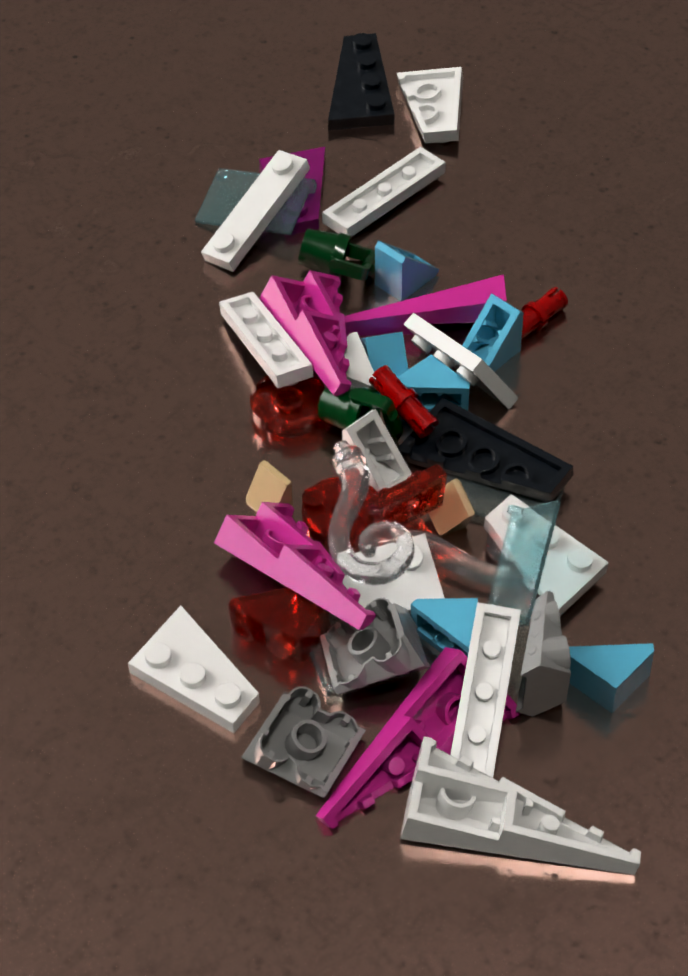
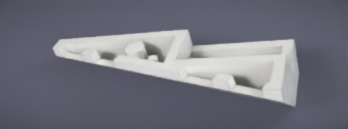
[400,736,641,875]

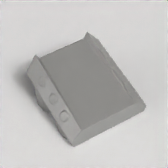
[516,591,571,717]
[320,598,431,695]
[241,686,366,798]

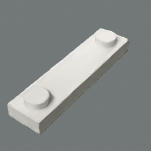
[322,147,446,237]
[201,150,310,272]
[219,291,314,388]
[451,602,521,778]

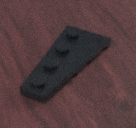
[328,33,395,131]
[398,398,573,503]

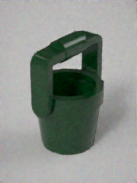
[297,228,375,281]
[318,387,403,444]

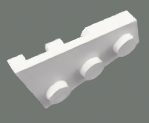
[397,67,463,143]
[404,313,519,409]
[484,494,609,616]
[313,533,445,614]
[128,605,260,733]

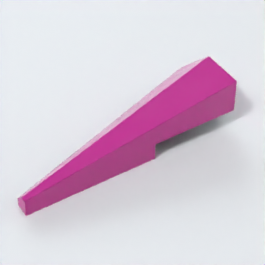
[259,270,352,396]
[344,274,507,336]
[214,502,376,630]
[316,647,520,829]

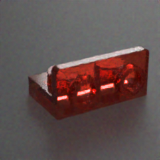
[354,464,447,540]

